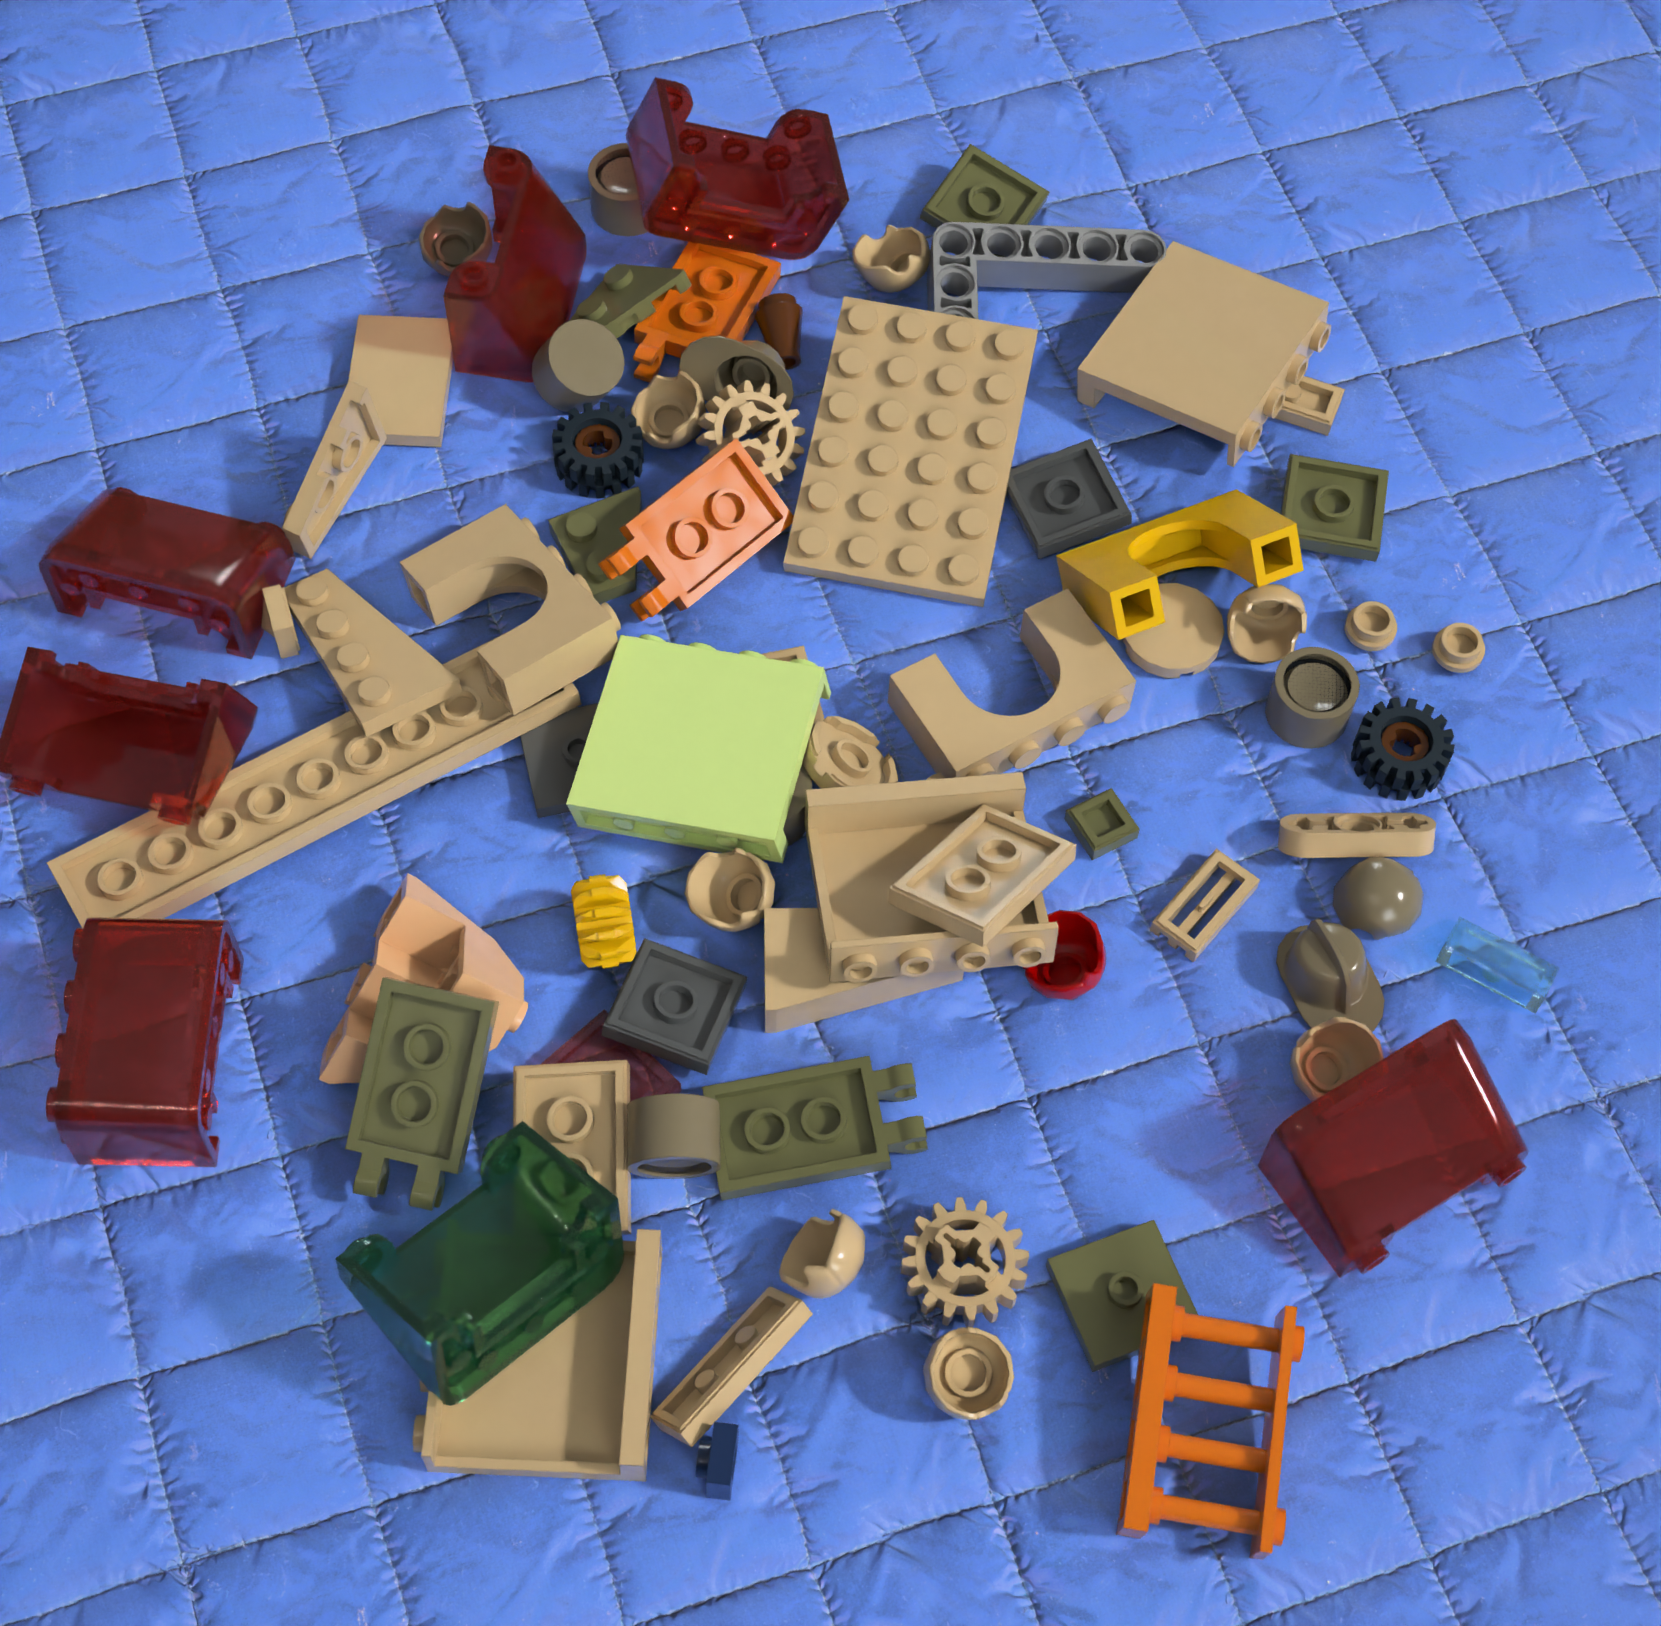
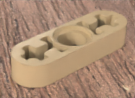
[1278,813,1436,858]

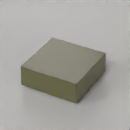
[1064,788,1140,860]

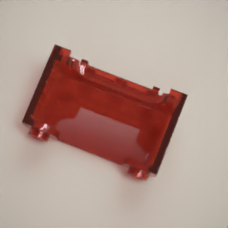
[443,145,587,382]
[39,487,296,659]
[0,647,259,827]
[1258,1019,1529,1278]

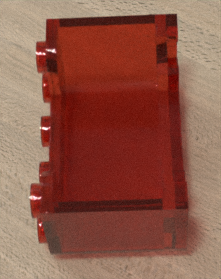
[625,77,849,260]
[46,917,244,1167]

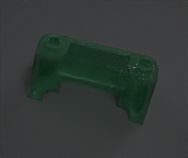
[335,1121,624,1406]

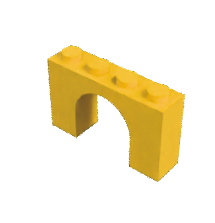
[1056,489,1304,640]

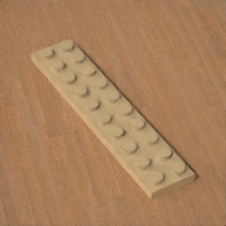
[46,632,581,953]

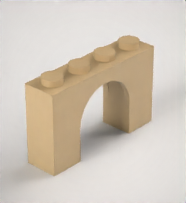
[400,504,621,715]
[888,588,1136,778]

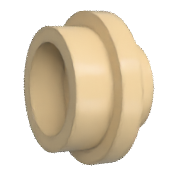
[1344,601,1397,651]
[1432,623,1485,673]

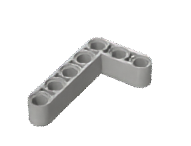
[927,222,1166,319]

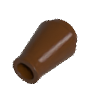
[755,293,803,370]

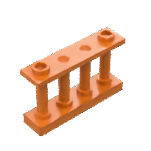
[1116,1283,1305,1560]

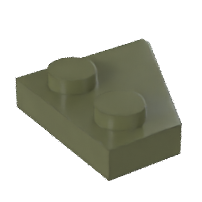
[568,264,692,338]
[548,487,642,604]

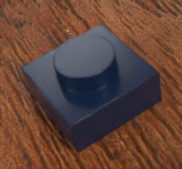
[696,1422,739,1501]

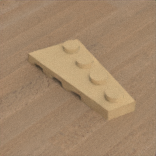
[284,569,463,737]

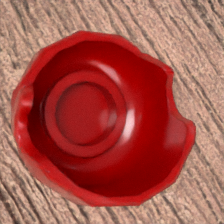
[1022,910,1106,1000]

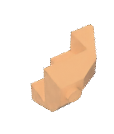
[319,873,528,1084]

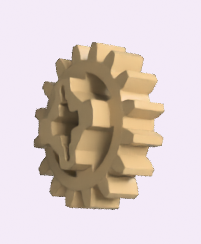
[696,380,805,487]
[900,1197,1029,1327]

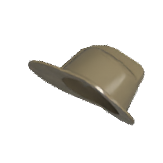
[679,336,794,411]
[1276,918,1385,1032]

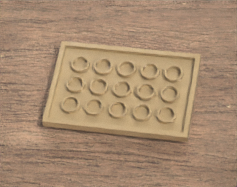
[783,296,1038,607]

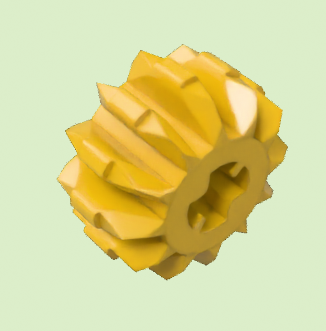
[571,874,637,969]

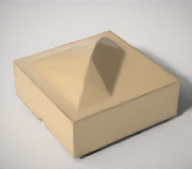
[261,584,300,659]

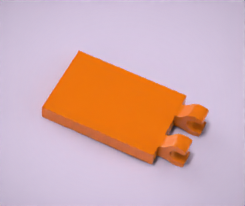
[633,233,781,383]
[598,438,794,622]

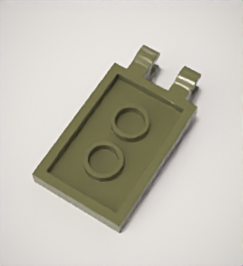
[345,977,499,1211]
[702,1056,928,1201]

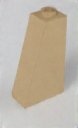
[764,908,964,1033]

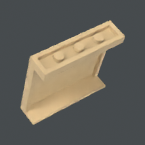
[1077,241,1331,467]
[804,772,1059,982]
[413,1221,663,1482]

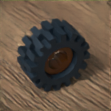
[552,402,644,499]
[1351,698,1455,801]

